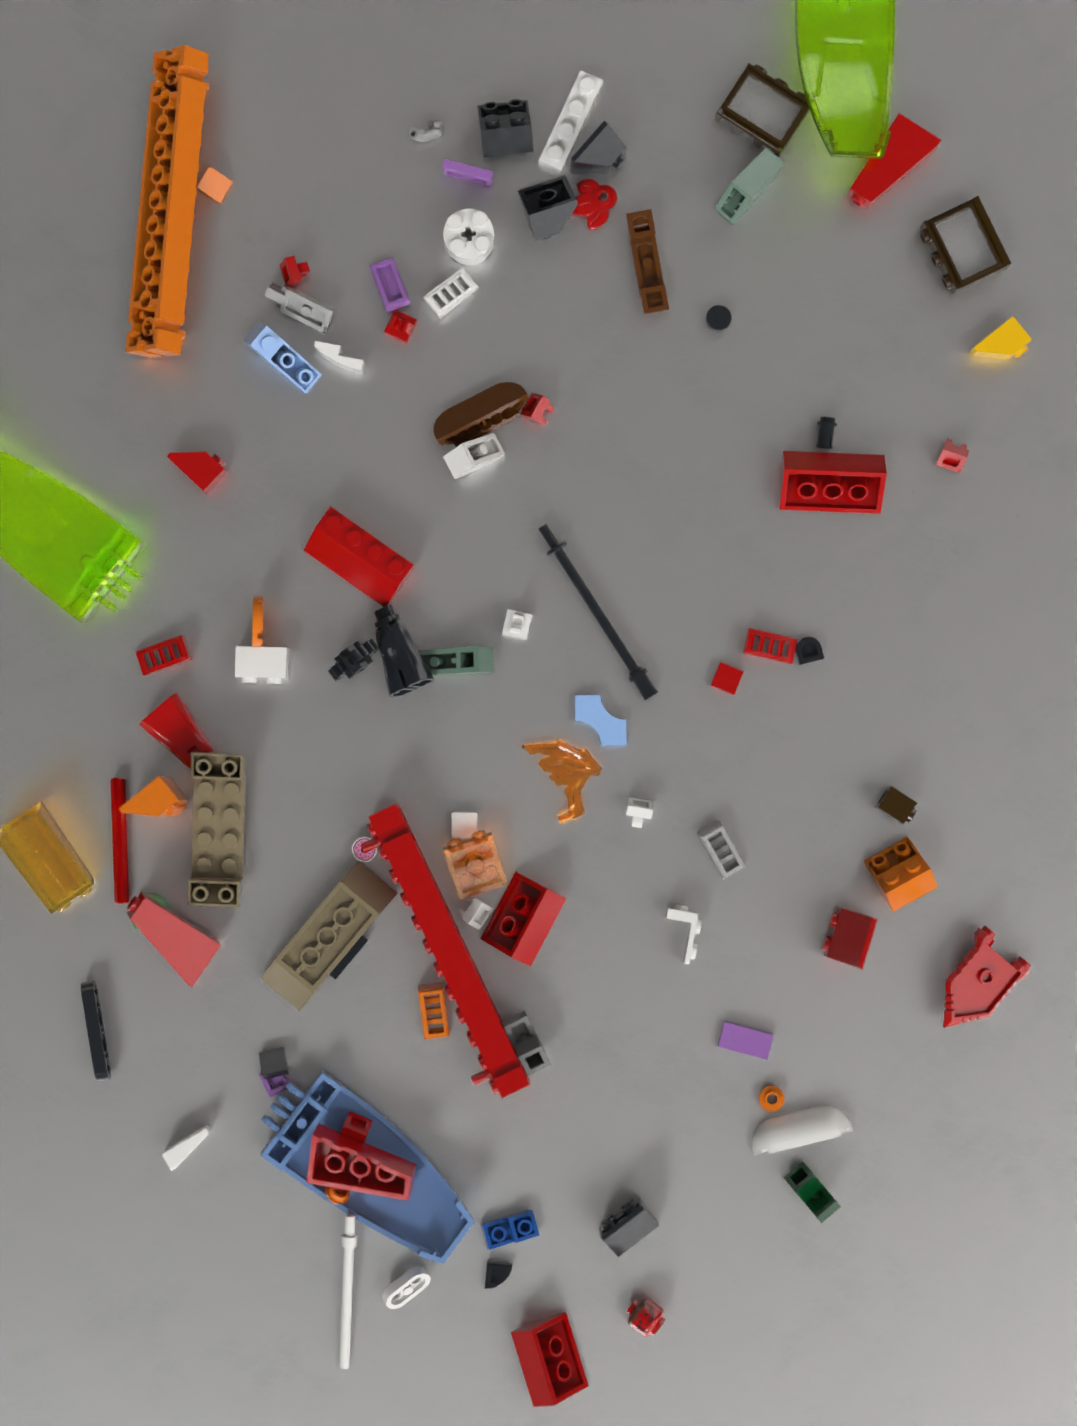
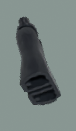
[374,605,434,698]

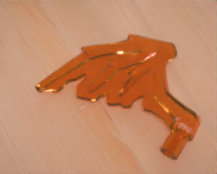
[522,739,602,824]

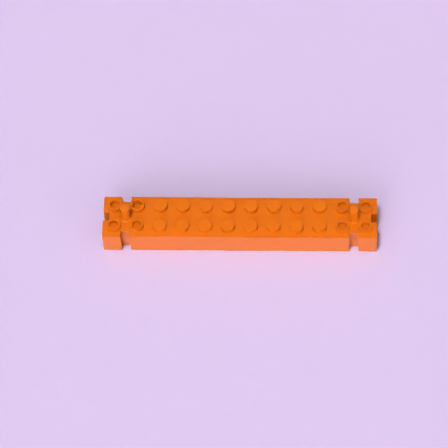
[125,45,209,358]

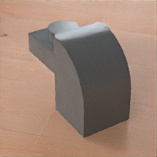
[502,1010,551,1075]

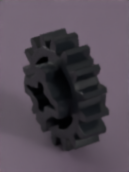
[328,639,379,681]

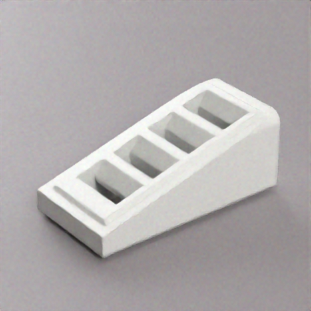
[423,268,479,319]
[162,1124,212,1171]

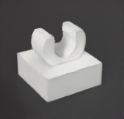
[502,609,532,640]
[626,797,653,828]
[459,897,494,930]

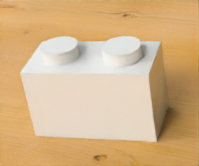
[235,646,289,684]

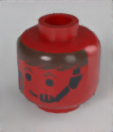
[626,1297,666,1337]

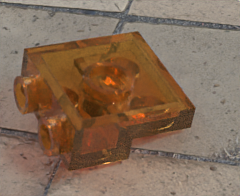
[443,830,508,900]

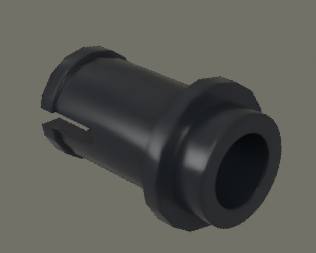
[816,417,837,449]

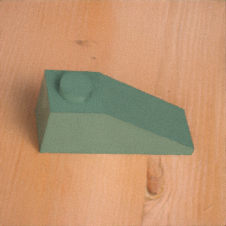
[418,646,494,676]

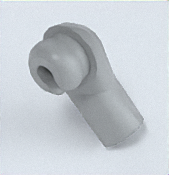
[408,121,443,143]

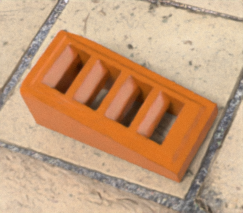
[418,982,450,1039]

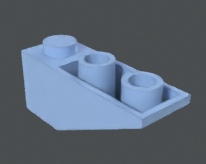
[243,322,322,394]

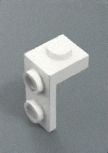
[665,904,702,964]

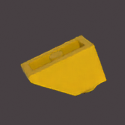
[969,316,1032,360]

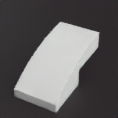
[314,341,365,374]

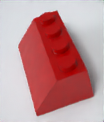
[779,451,887,514]
[303,506,415,607]

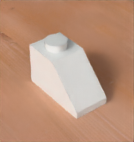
[443,433,506,479]

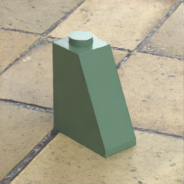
[715,147,785,225]

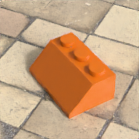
[119,776,190,817]

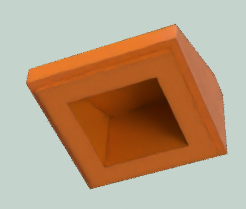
[197,166,233,204]

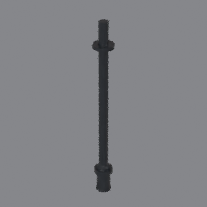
[538,524,658,700]

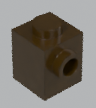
[874,786,917,824]

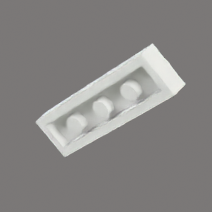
[539,70,603,173]

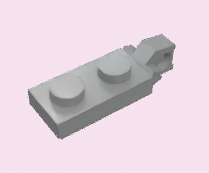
[265,283,335,333]

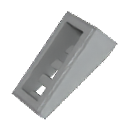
[697,821,746,879]

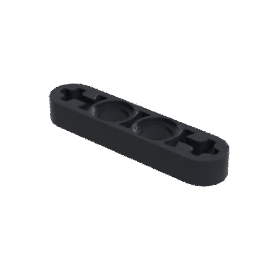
[81,981,111,1081]

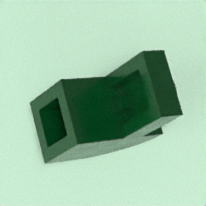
[784,1161,841,1223]

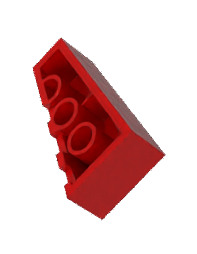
[307,1123,416,1201]

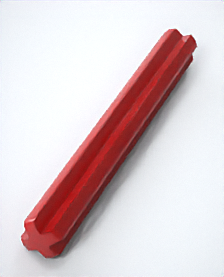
[110,778,129,904]

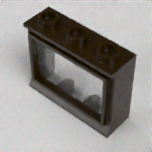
[714,63,813,157]
[919,196,1012,295]

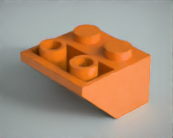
[863,837,938,912]

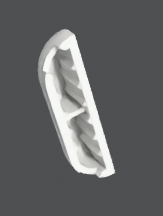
[752,1105,852,1155]

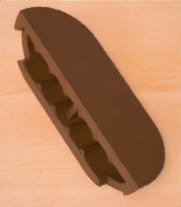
[433,382,528,447]

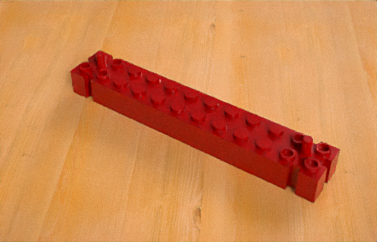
[361,804,530,1098]

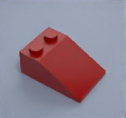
[821,907,878,969]

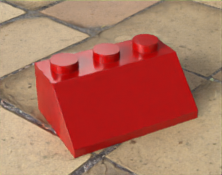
[480,871,567,966]
[511,1312,589,1407]

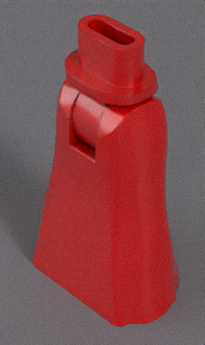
[139,693,214,769]

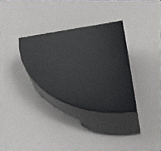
[485,1261,513,1289]

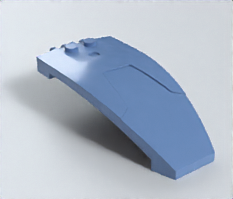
[261,1070,474,1264]

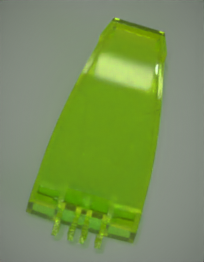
[795,0,895,159]
[0,451,146,624]

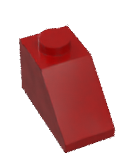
[167,452,228,494]

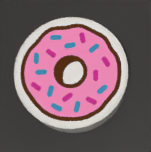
[352,837,378,862]

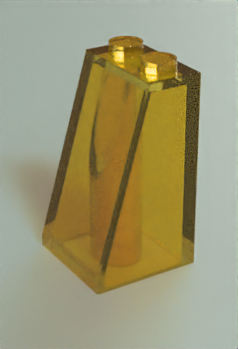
[0,801,94,914]

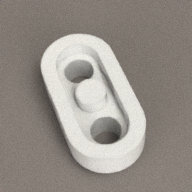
[382,1267,430,1309]

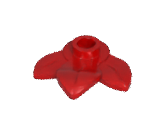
[573,179,617,230]

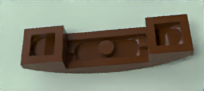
[626,209,669,314]

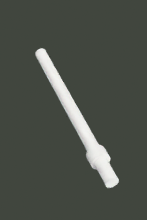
[339,1214,357,1369]

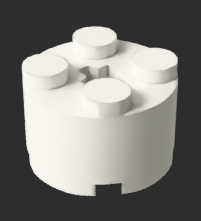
[443,209,495,266]

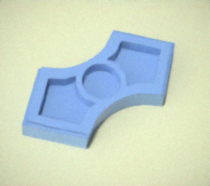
[575,695,627,746]

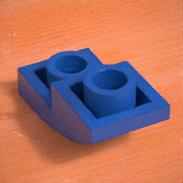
[480,1210,539,1250]

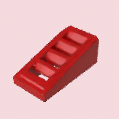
[743,628,798,664]
[136,635,192,676]

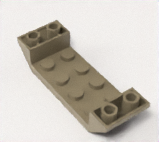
[188,752,246,907]
[260,861,398,1011]

